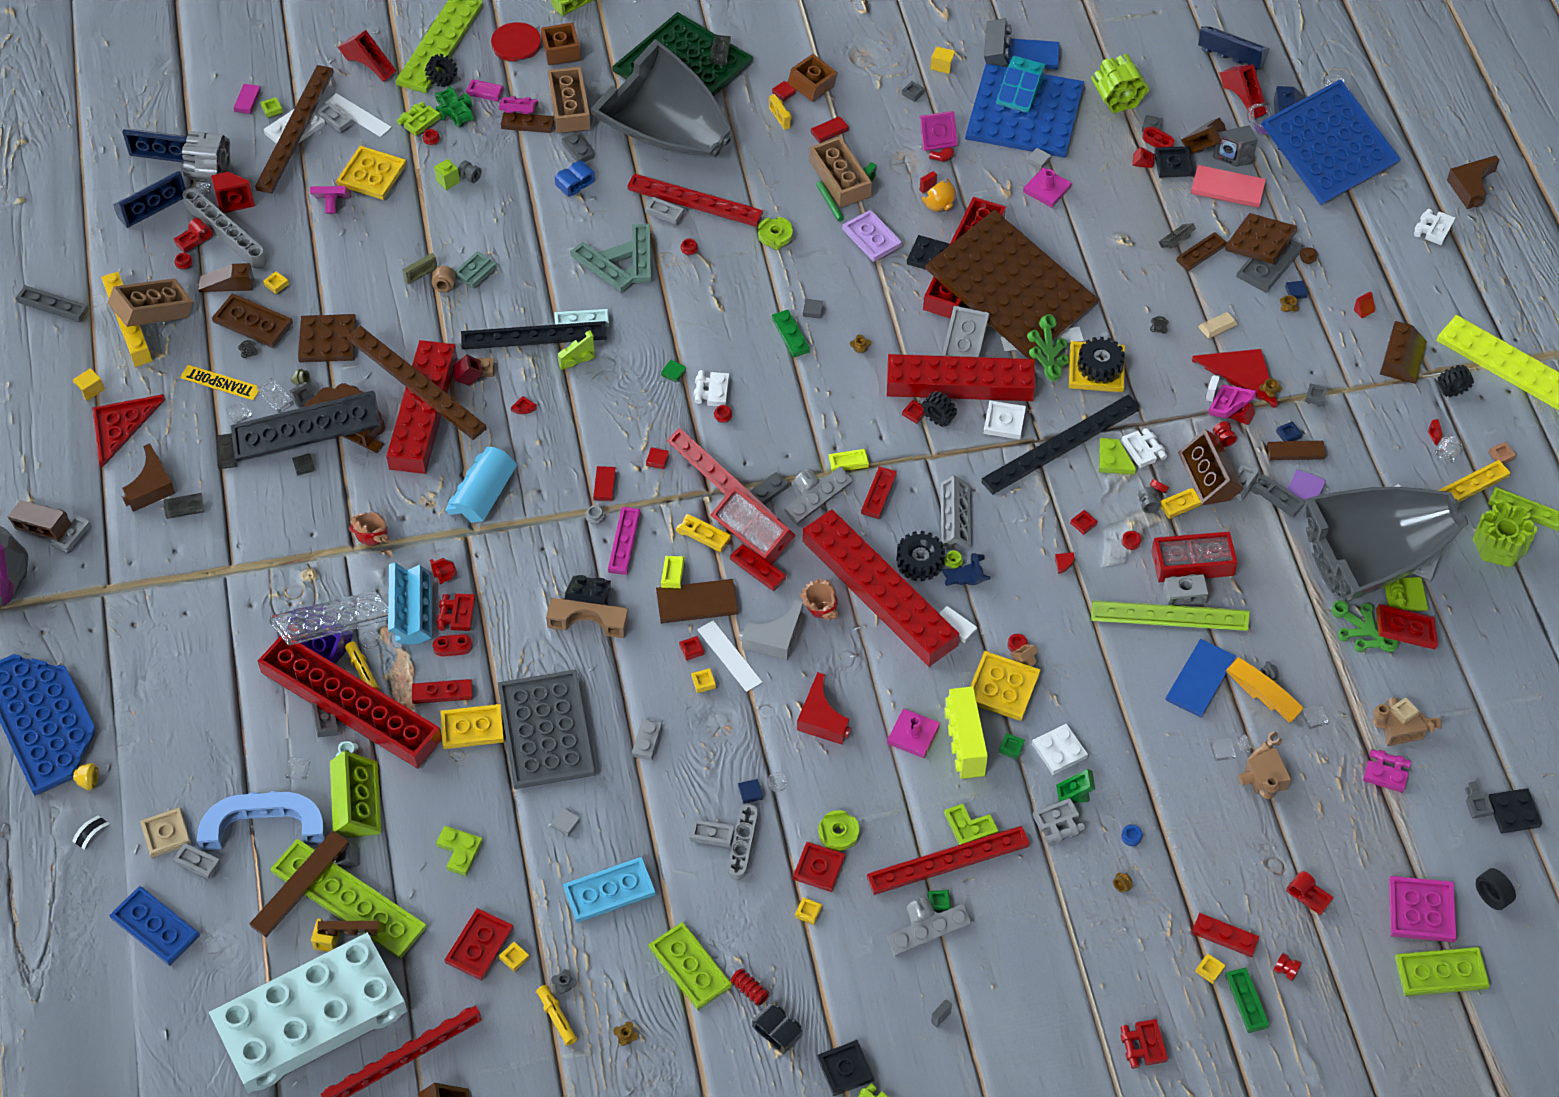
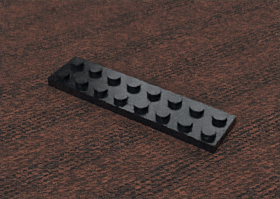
[231,390,380,461]

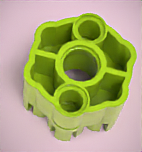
[1091,54,1149,113]
[1472,500,1537,567]

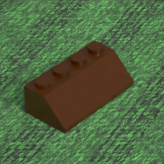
[1178,429,1244,505]

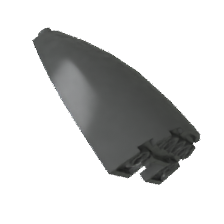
[591,39,731,157]
[1304,487,1468,601]

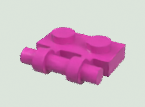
[499,96,538,114]
[1363,749,1411,793]

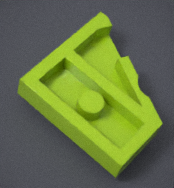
[558,331,595,370]
[1099,438,1136,475]

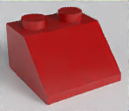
[211,172,255,213]

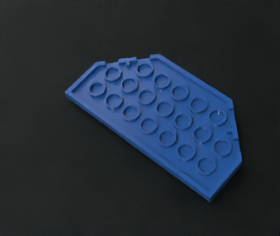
[0,654,96,796]

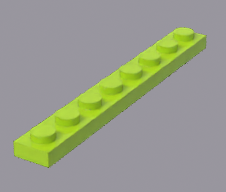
[1091,600,1250,631]

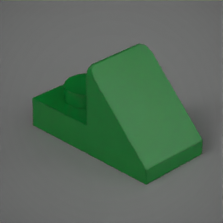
[1056,769,1095,803]

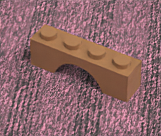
[546,598,629,638]

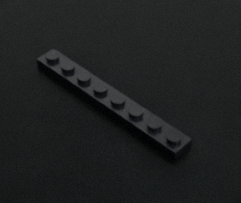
[461,321,607,350]

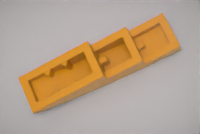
[1225,657,1304,723]

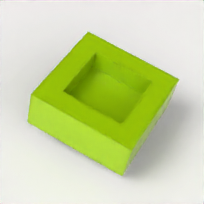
[260,97,283,118]

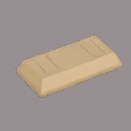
[1198,312,1238,339]

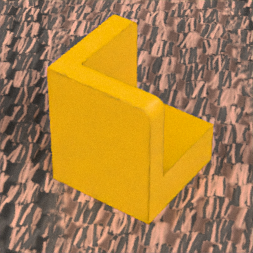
[931,46,955,74]
[73,368,105,401]
[310,918,340,952]

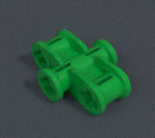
[435,86,474,127]

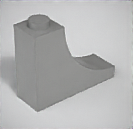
[739,600,803,660]

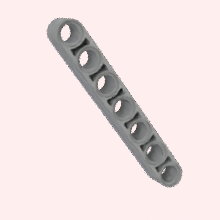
[183,188,266,269]

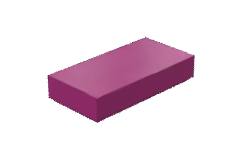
[466,79,504,102]
[233,84,261,114]

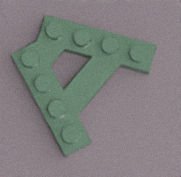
[570,224,651,292]

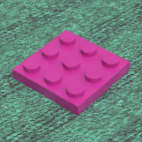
[1389,876,1456,942]

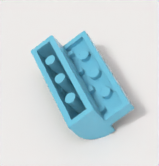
[445,447,518,523]
[388,562,432,645]

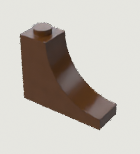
[1181,117,1226,154]
[1447,155,1499,209]
[121,443,175,512]

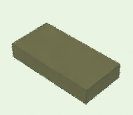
[402,253,437,284]

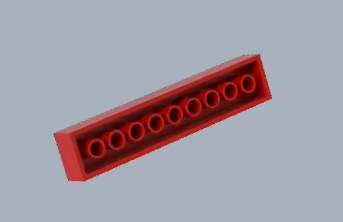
[802,509,960,667]
[258,633,442,769]

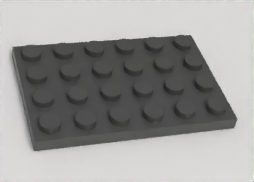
[497,669,595,790]

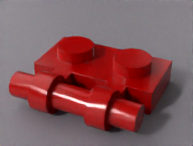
[436,593,475,631]
[1120,1019,1168,1069]

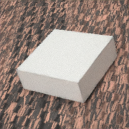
[1206,375,1220,402]

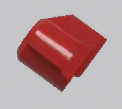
[429,558,457,584]

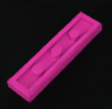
[608,507,641,575]

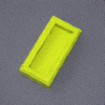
[828,449,869,472]
[661,556,685,588]

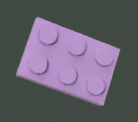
[842,210,902,262]

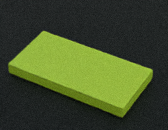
[648,922,732,1011]
[1395,947,1490,996]

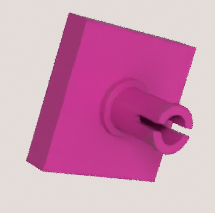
[920,111,957,151]
[1023,167,1072,208]
[310,186,351,214]
[887,708,940,758]

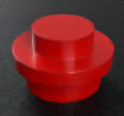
[423,129,440,145]
[680,238,698,255]
[174,252,193,269]
[714,405,732,423]

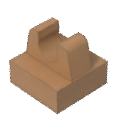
[1011,644,1038,666]

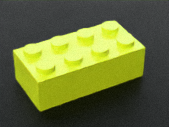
[944,686,988,779]

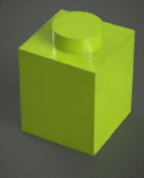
[434,158,460,190]

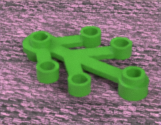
[1027,314,1069,381]
[1331,600,1399,652]

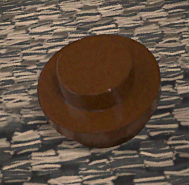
[1300,247,1318,264]

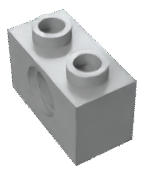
[1163,574,1208,606]

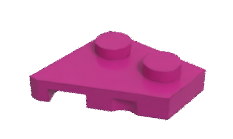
[1208,385,1256,419]

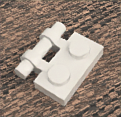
[1414,209,1455,245]
[694,370,729,406]
[1121,428,1167,468]

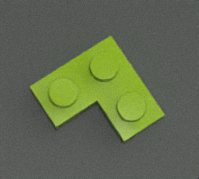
[944,804,998,845]
[436,825,483,876]

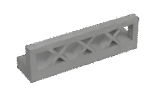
[941,475,971,549]

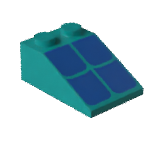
[996,56,1045,113]

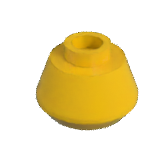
[73,763,99,791]

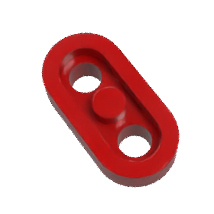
[1142,127,1174,148]
[432,634,473,657]

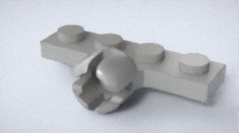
[784,466,853,525]
[886,897,971,956]

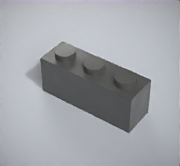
[984,18,1012,66]

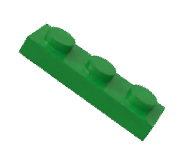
[772,309,810,358]
[1225,967,1269,1033]

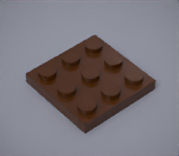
[1225,213,1297,264]
[298,314,356,362]

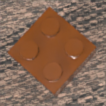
[541,22,581,65]
[788,54,838,102]

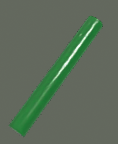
[816,181,844,222]

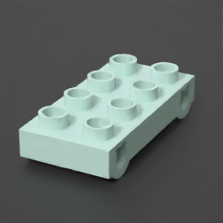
[209,932,407,1094]

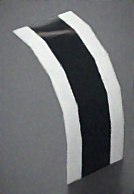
[73,815,110,850]

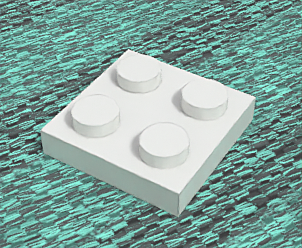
[983,400,1026,440]
[1032,724,1088,775]

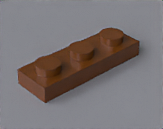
[501,112,554,133]
[317,921,386,936]

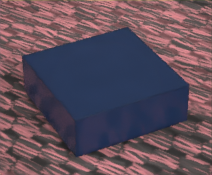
[1285,280,1308,299]
[1276,421,1303,441]
[738,779,763,804]

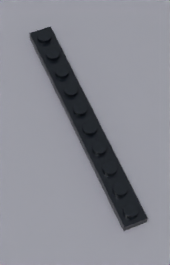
[981,394,1140,495]

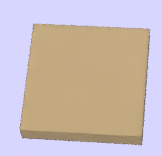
[140,807,192,858]

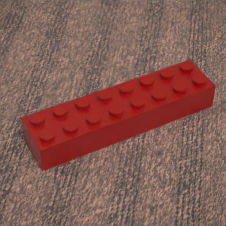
[923,197,1006,319]
[386,340,457,474]
[887,354,1035,402]

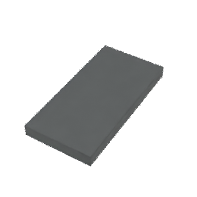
[1236,239,1304,293]

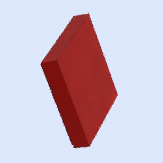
[793,841,846,892]

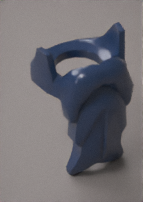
[942,553,990,586]

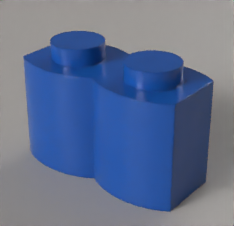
[555,161,595,197]

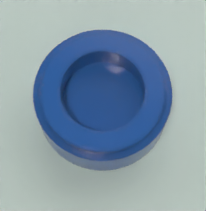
[1121,825,1143,846]

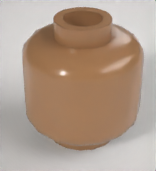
[431,266,456,292]

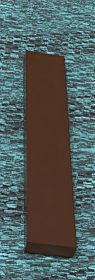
[249,831,349,938]

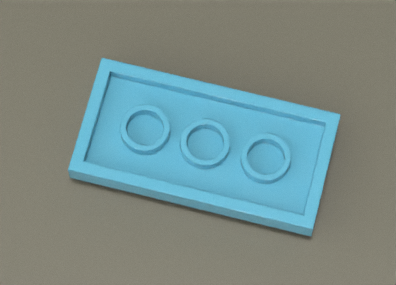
[562,857,656,923]

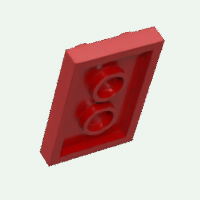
[1376,604,1438,650]
[444,908,514,981]

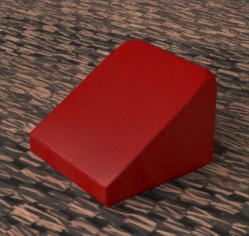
[1132,147,1154,168]
[1354,291,1375,318]
[1229,403,1255,425]

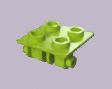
[1384,577,1428,611]

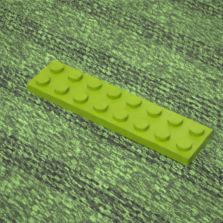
[396,0,483,94]
[270,839,427,959]

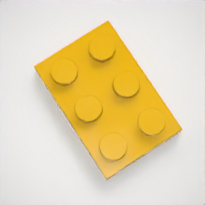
[440,704,504,749]

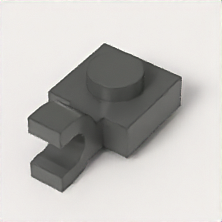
[1465,781,1494,819]

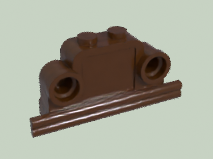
[302,383,385,453]

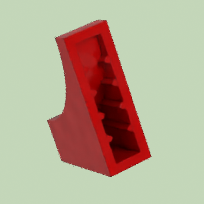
[337,30,397,82]
[1219,64,1268,119]
[797,672,852,745]

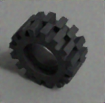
[425,54,458,87]
[1437,365,1474,397]
[922,391,957,426]

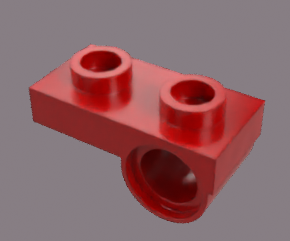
[173,218,214,253]
[1286,871,1334,916]

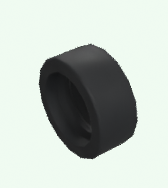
[1475,868,1516,910]

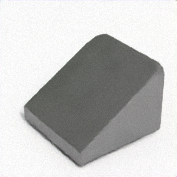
[334,843,360,869]

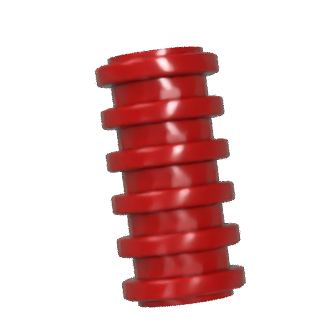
[730,968,769,1006]

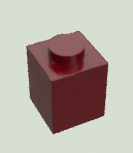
[452,354,483,386]

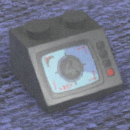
[1213,125,1258,167]

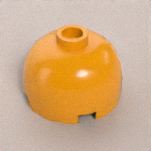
[921,178,956,212]

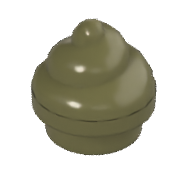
[290,369,310,386]

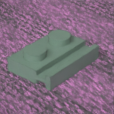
[455,251,497,289]

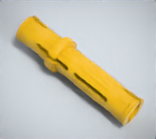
[345,641,380,691]
[536,984,578,1046]

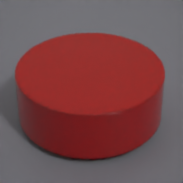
[1149,479,1169,494]
[1122,531,1141,550]
[1007,634,1028,653]

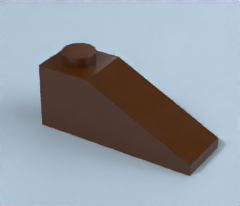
[198,263,254,292]

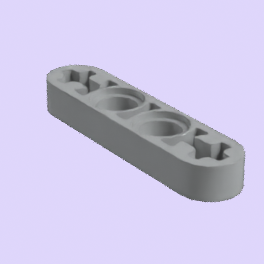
[728,804,758,880]

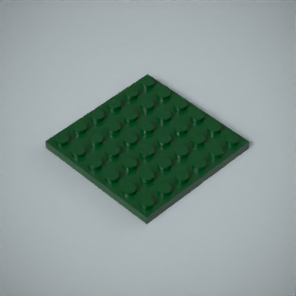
[612,12,753,96]

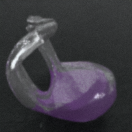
[1247,102,1273,135]

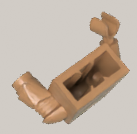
[1372,697,1442,746]
[1238,731,1291,799]

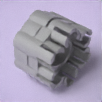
[182,131,231,182]

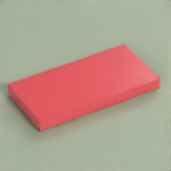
[1191,165,1266,208]

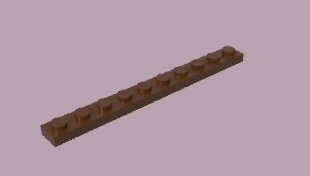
[255,65,334,194]
[347,325,487,440]

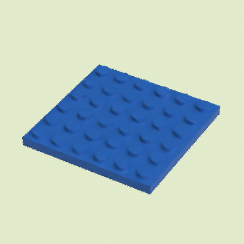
[965,64,1084,158]
[1261,79,1401,205]

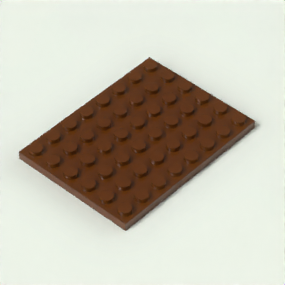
[925,209,1099,359]

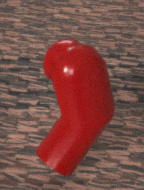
[929,147,954,162]

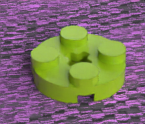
[758,217,793,250]
[818,810,859,851]

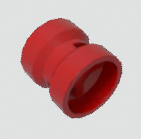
[1212,421,1237,447]
[1273,952,1302,981]

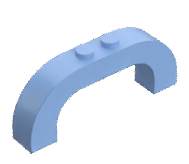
[197,791,326,851]

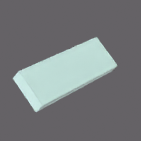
[554,309,609,327]

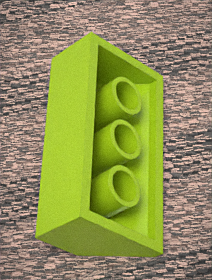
[330,751,382,838]

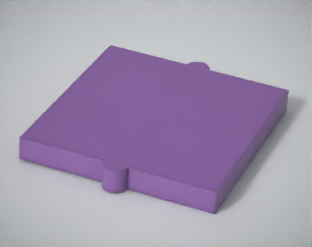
[1288,469,1326,501]

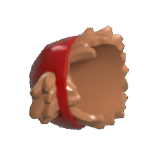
[349,512,389,546]
[800,579,838,621]

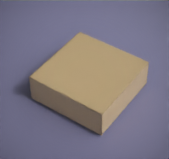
[1390,698,1420,725]

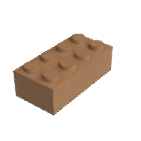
[547,67,590,133]
[809,136,872,208]
[108,278,194,327]

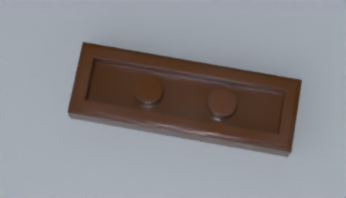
[1176,232,1227,272]
[1267,440,1326,461]

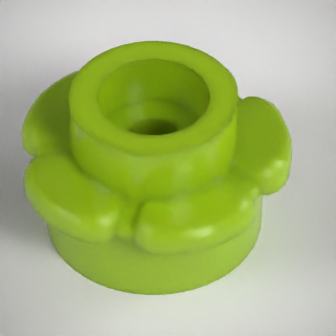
[944,550,963,569]

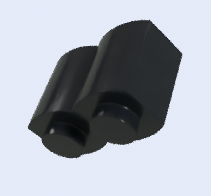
[752,1003,802,1054]

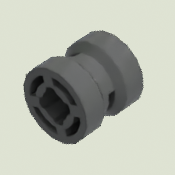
[458,160,482,183]
[1138,487,1161,513]

